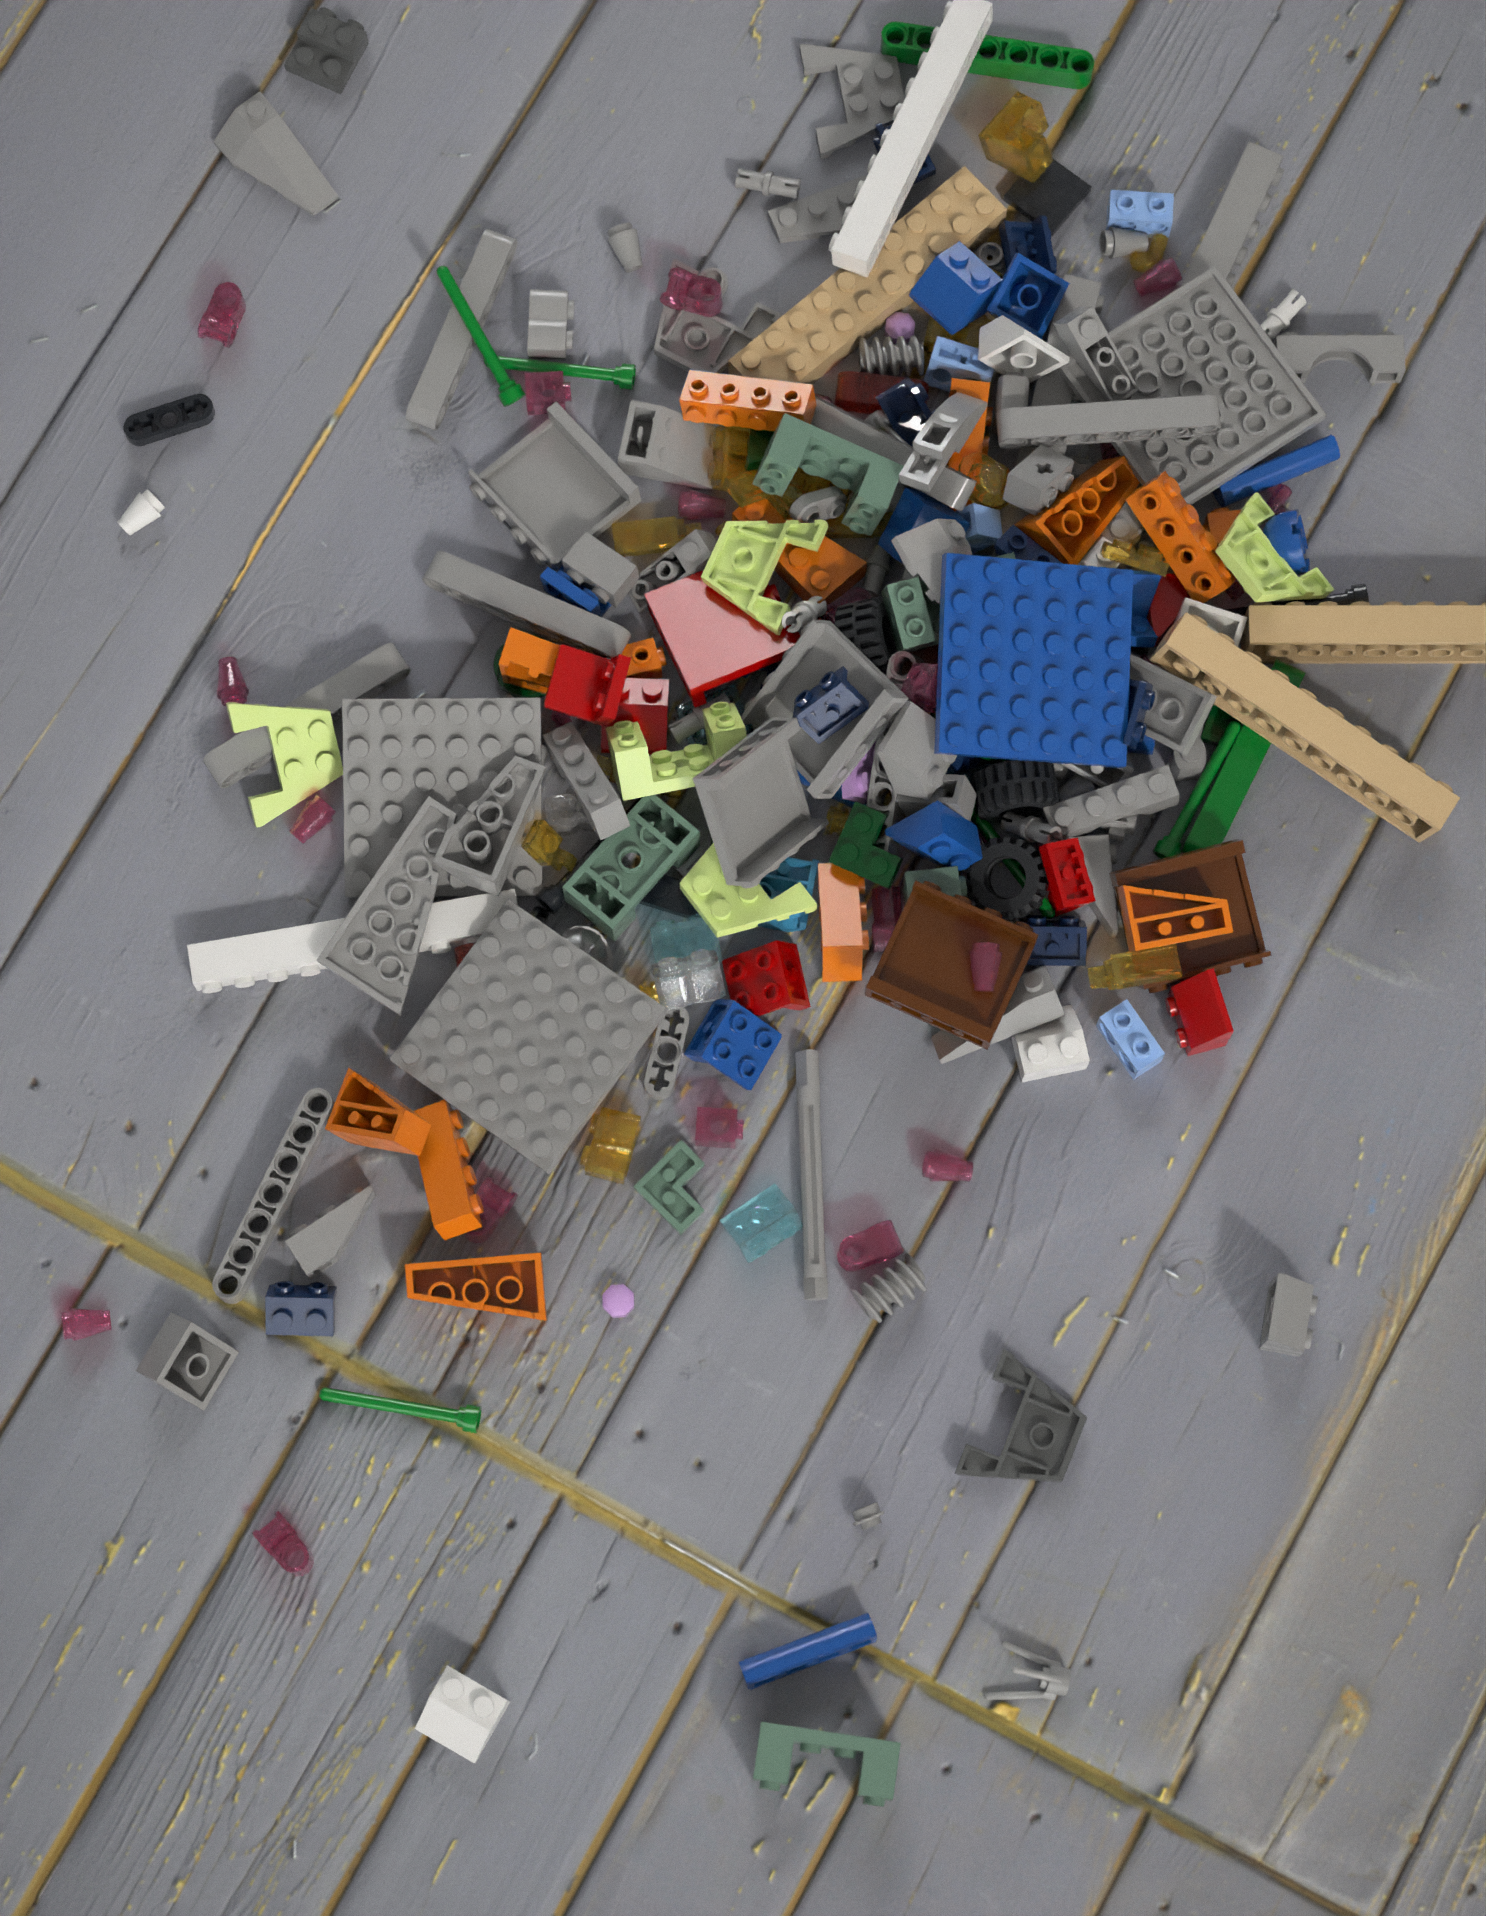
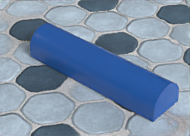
[1212,434,1340,508]
[739,1613,877,1690]

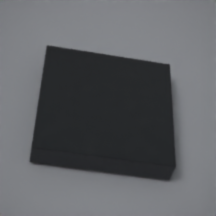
[1003,151,1092,236]

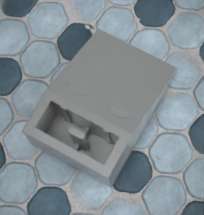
[618,400,725,491]

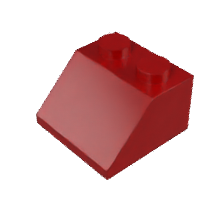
[601,678,670,755]
[1165,968,1234,1056]

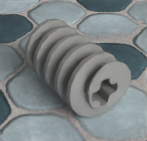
[859,335,924,378]
[851,1253,927,1323]

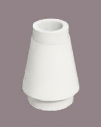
[117,489,165,536]

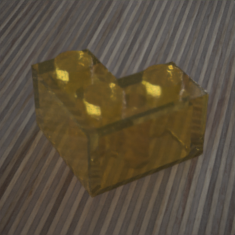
[978,91,1053,183]

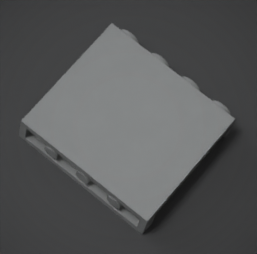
[468,402,641,571]
[741,619,909,799]
[693,717,829,888]

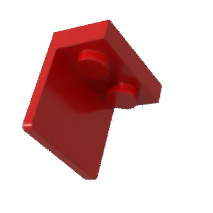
[543,644,631,726]
[1039,837,1096,917]
[722,940,811,1017]

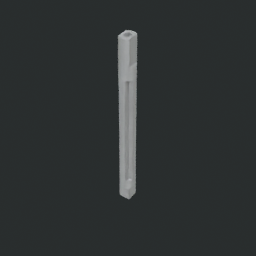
[795,1049,828,1301]

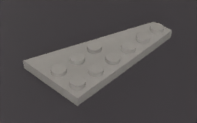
[317,796,457,1016]

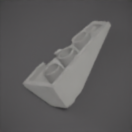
[214,91,339,216]
[891,518,972,604]
[433,756,546,896]
[931,966,1065,1064]

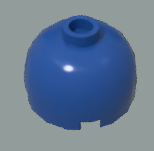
[1263,509,1310,575]

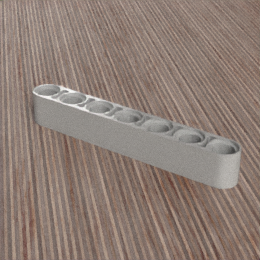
[406,228,517,431]
[811,395,977,511]
[996,395,1221,449]
[422,551,631,659]
[203,643,411,788]
[866,651,926,856]
[212,1088,334,1304]

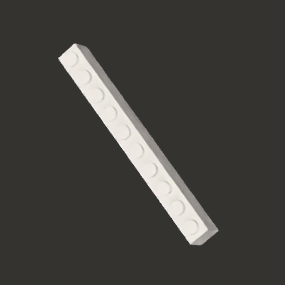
[829,0,993,278]
[187,889,518,993]

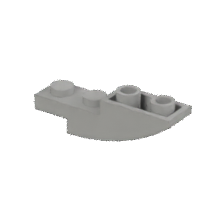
[899,392,987,493]

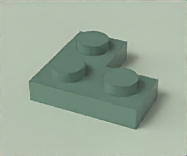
[633,1140,705,1235]

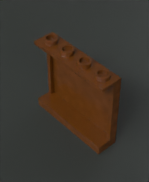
[1109,839,1272,993]
[865,880,1039,1050]

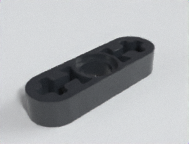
[123,394,215,446]

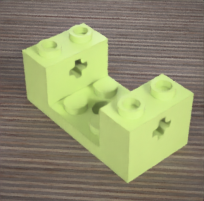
[606,702,747,801]

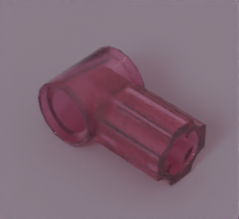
[871,886,902,953]

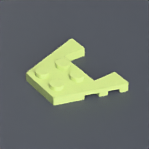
[1215,492,1335,602]
[701,519,829,635]
[226,702,343,828]
[679,843,817,938]

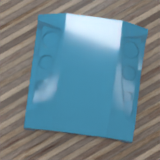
[758,857,819,932]

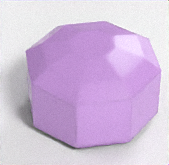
[884,312,916,344]
[602,1284,634,1318]

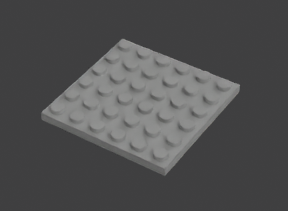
[1057,266,1327,505]
[342,698,543,897]
[389,899,668,1174]

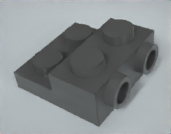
[284,7,369,94]

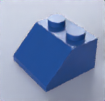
[909,241,1002,335]
[987,253,1070,339]
[878,488,970,564]
[885,800,983,872]

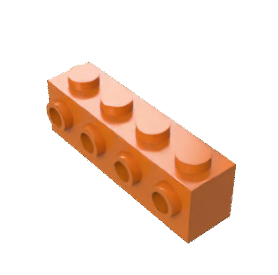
[679,370,817,431]
[1125,471,1236,603]
[414,1099,484,1240]

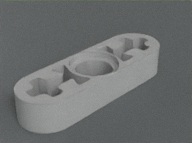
[644,1004,690,1100]

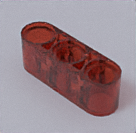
[834,371,929,414]

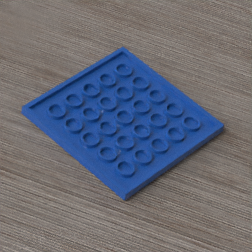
[934,553,1133,768]

